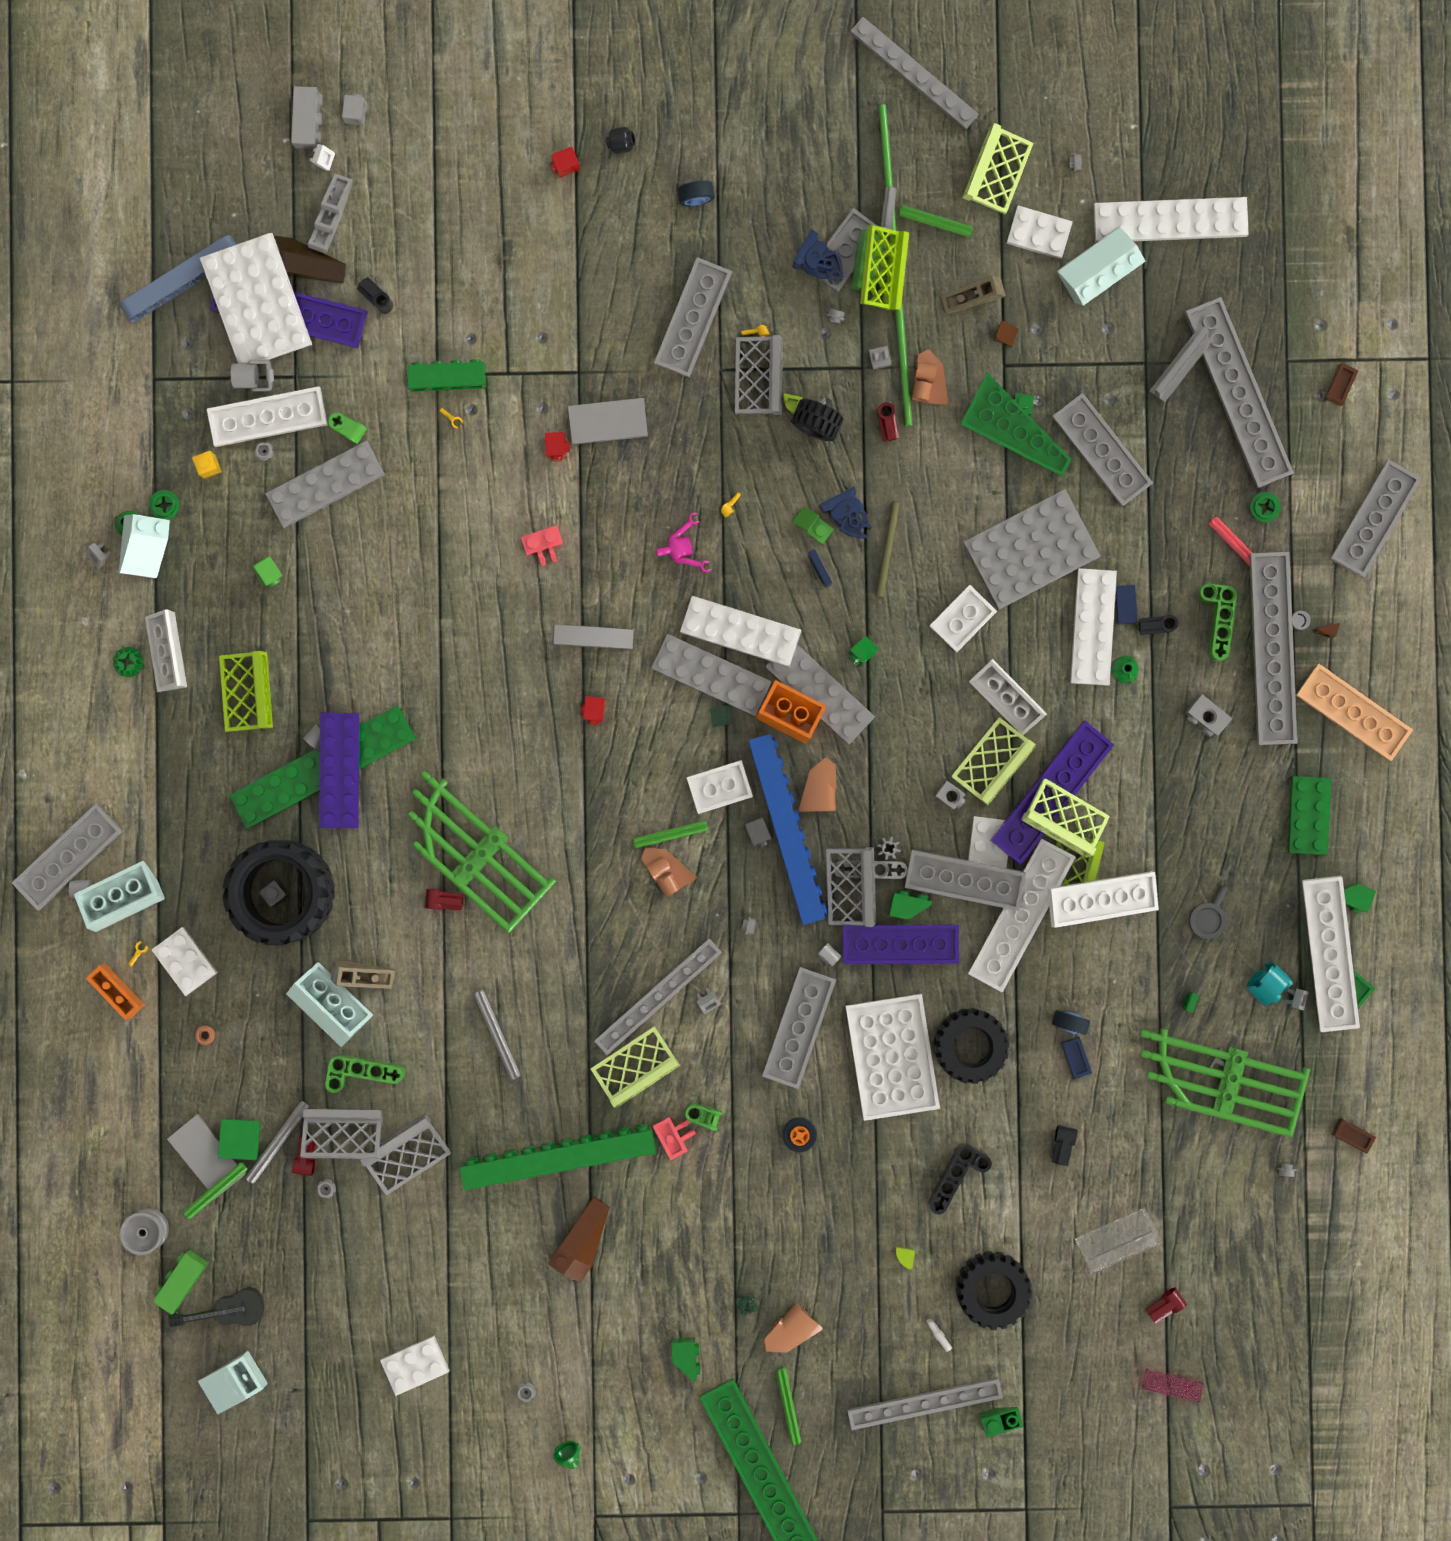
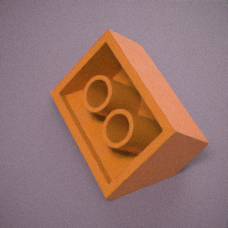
[756,680,827,745]

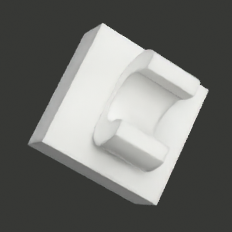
[310,144,335,171]

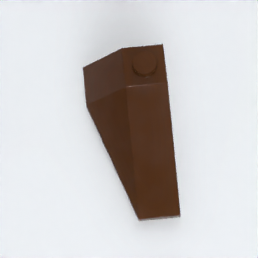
[548,1197,610,1282]

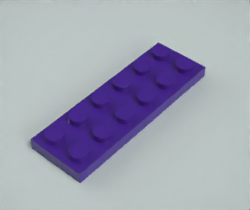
[319,712,360,828]
[843,925,959,964]

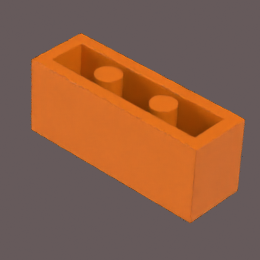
[85,964,145,1020]

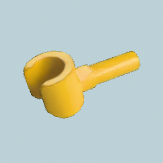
[741,325,769,337]
[440,408,463,429]
[721,492,741,517]
[128,941,149,966]

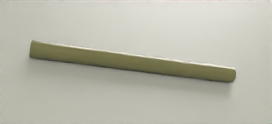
[876,502,900,598]

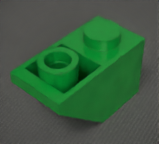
[848,636,879,666]
[1344,883,1376,914]
[888,890,932,920]
[672,1338,700,1381]
[978,1407,1024,1438]

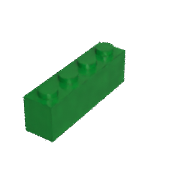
[407,359,487,392]

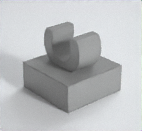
[868,346,892,370]
[86,543,111,569]
[696,988,721,1014]
[1285,988,1309,1010]

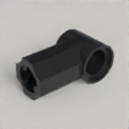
[357,277,393,314]
[1138,615,1179,635]
[1051,1125,1078,1166]

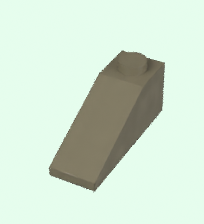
[941,276,1006,314]
[330,961,395,989]

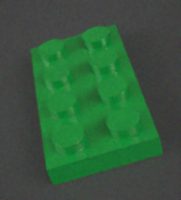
[1288,776,1331,855]

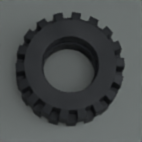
[791,399,844,441]

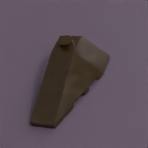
[274,236,346,283]

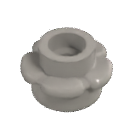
[1069,153,1082,172]
[826,309,844,324]
[255,442,274,461]
[742,916,756,935]
[1277,1164,1297,1177]
[317,1179,336,1198]
[517,1383,536,1402]

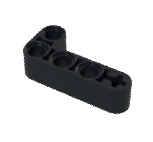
[928,1143,992,1215]

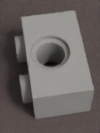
[1184,694,1232,737]

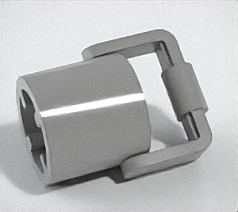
[231,359,274,391]

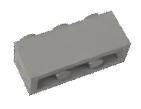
[291,86,323,150]

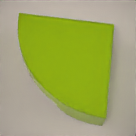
[783,393,803,415]
[895,1246,915,1270]

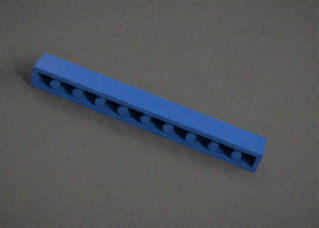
[748,734,827,925]

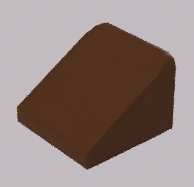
[994,321,1018,347]
[1313,623,1340,638]

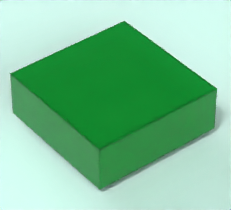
[1182,991,1199,1013]

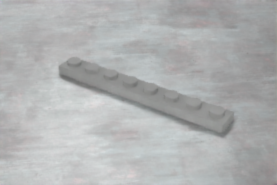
[850,17,979,131]
[594,938,722,1055]
[847,1377,1003,1430]

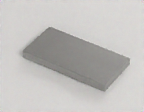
[820,208,877,292]
[568,398,648,445]
[167,1114,246,1199]

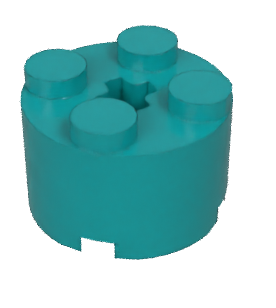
[1246,961,1293,1006]

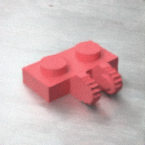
[521,525,563,566]
[652,1116,696,1160]

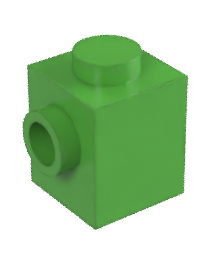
[251,556,283,587]

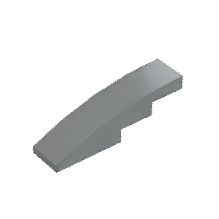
[308,174,353,254]
[553,625,634,649]

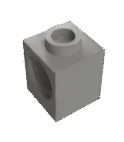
[342,93,367,126]
[934,781,966,810]

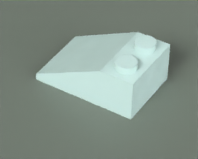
[119,514,170,578]

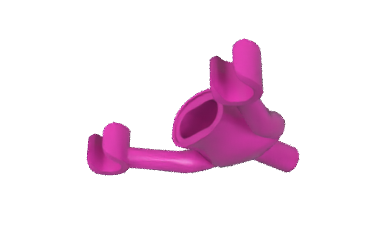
[656,513,711,574]

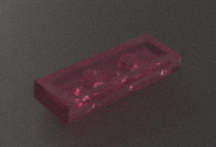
[1142,1369,1204,1403]

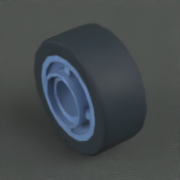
[677,181,715,206]
[1052,1010,1090,1035]

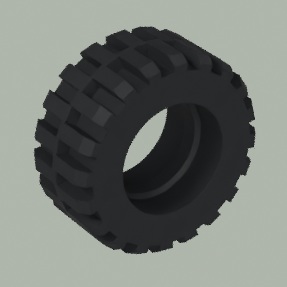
[933,1008,1009,1084]
[956,1251,1032,1330]

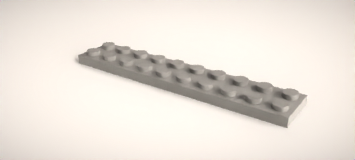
[1185,297,1294,488]
[1249,552,1297,745]

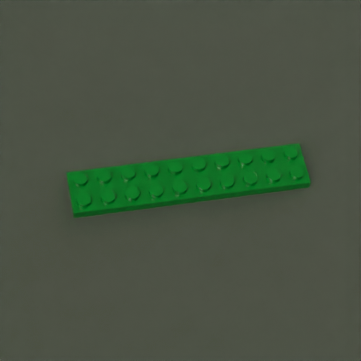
[229,705,417,829]
[699,1378,819,1541]

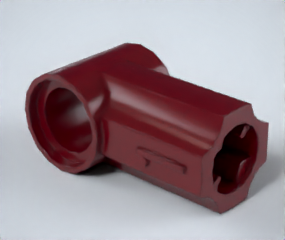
[876,402,899,442]
[424,889,464,910]
[292,1136,317,1176]
[1145,1287,1187,1324]

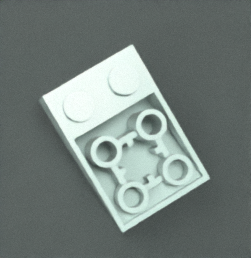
[198,1351,268,1414]

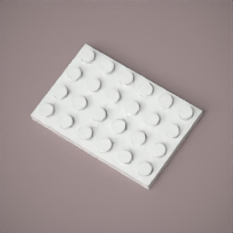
[200,233,312,363]
[846,994,940,1121]

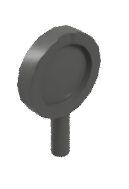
[1189,885,1228,939]

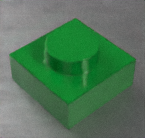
[1014,393,1034,416]

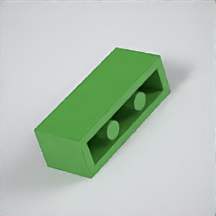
[851,229,883,292]
[153,1250,209,1315]

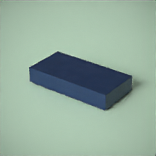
[808,549,832,588]
[1115,585,1138,625]
[1060,1036,1092,1079]

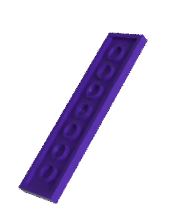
[210,292,368,349]
[990,721,1114,865]

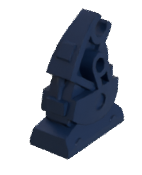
[792,229,843,285]
[819,487,872,539]

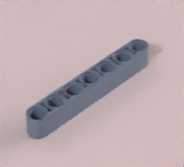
[120,235,237,322]

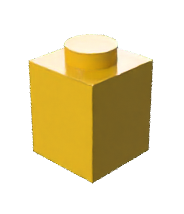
[192,451,222,479]

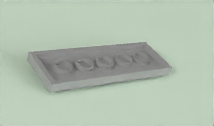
[654,257,732,378]
[1051,393,1153,507]
[265,441,385,528]
[1329,459,1422,578]
[651,634,772,717]
[765,645,875,745]
[12,804,124,911]
[905,849,1026,911]
[762,967,836,1089]

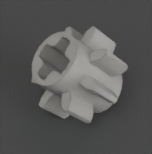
[877,837,901,860]

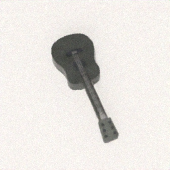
[168,1288,264,1327]

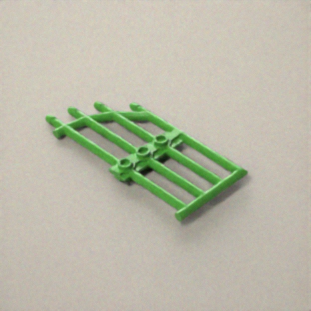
[408,771,556,934]
[1140,1028,1310,1138]

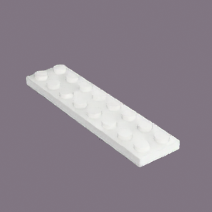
[1093,197,1249,243]
[968,839,1076,992]
[1302,876,1360,1032]

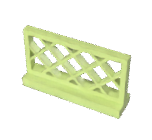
[962,123,1033,215]
[951,717,1036,806]
[1021,779,1110,858]
[591,1026,681,1108]

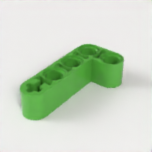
[1197,584,1237,662]
[325,1055,406,1093]

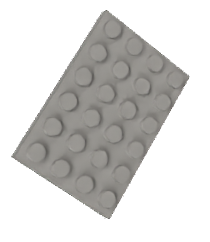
[963,489,1101,610]

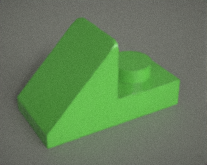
[792,507,834,545]

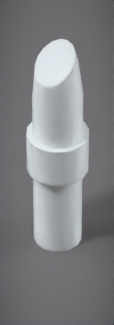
[926,1319,952,1352]

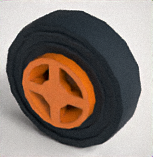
[782,1117,817,1153]

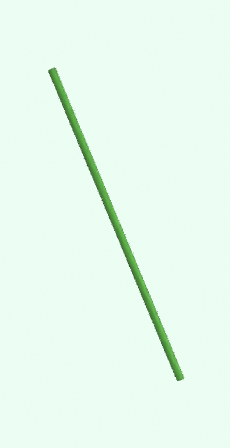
[878,104,912,427]

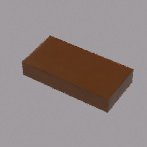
[1324,363,1359,406]
[1332,1118,1376,1154]

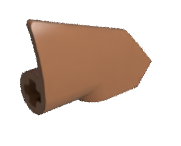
[912,349,948,405]
[799,757,836,812]
[641,847,697,897]
[764,1303,823,1353]

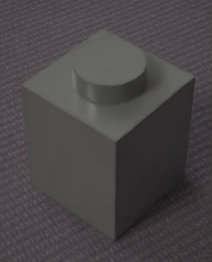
[745,817,771,848]
[259,880,291,907]

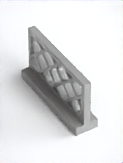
[1149,327,1213,403]
[735,335,783,415]
[826,847,876,927]
[300,1109,383,1159]
[360,1113,451,1195]

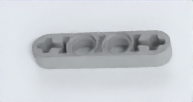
[833,860,908,879]

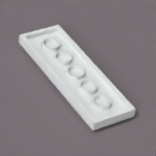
[207,387,328,447]
[1070,568,1117,686]
[680,596,801,667]
[1048,871,1159,928]

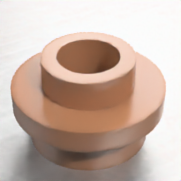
[195,1026,215,1045]

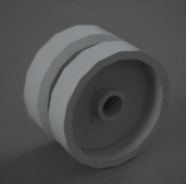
[120,1208,169,1255]

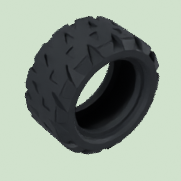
[223,840,335,945]

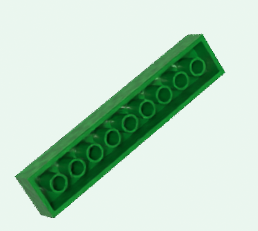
[459,1123,657,1191]

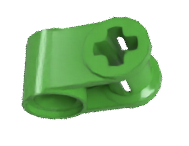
[328,413,367,445]
[685,1103,723,1131]

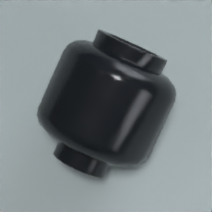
[606,127,635,154]

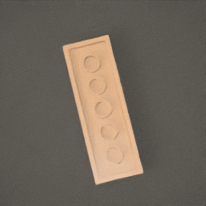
[1295,664,1413,761]

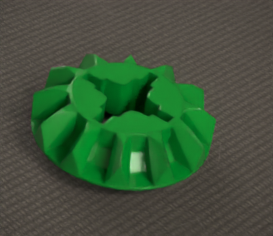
[149,490,180,520]
[1250,492,1281,523]
[112,647,144,677]

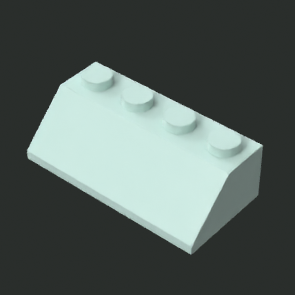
[1057,227,1145,306]
[74,861,165,932]
[286,962,373,1047]

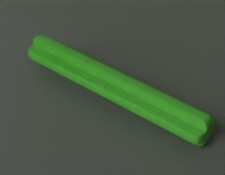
[899,205,973,237]
[633,821,708,848]
[183,1162,247,1219]
[776,1368,801,1445]

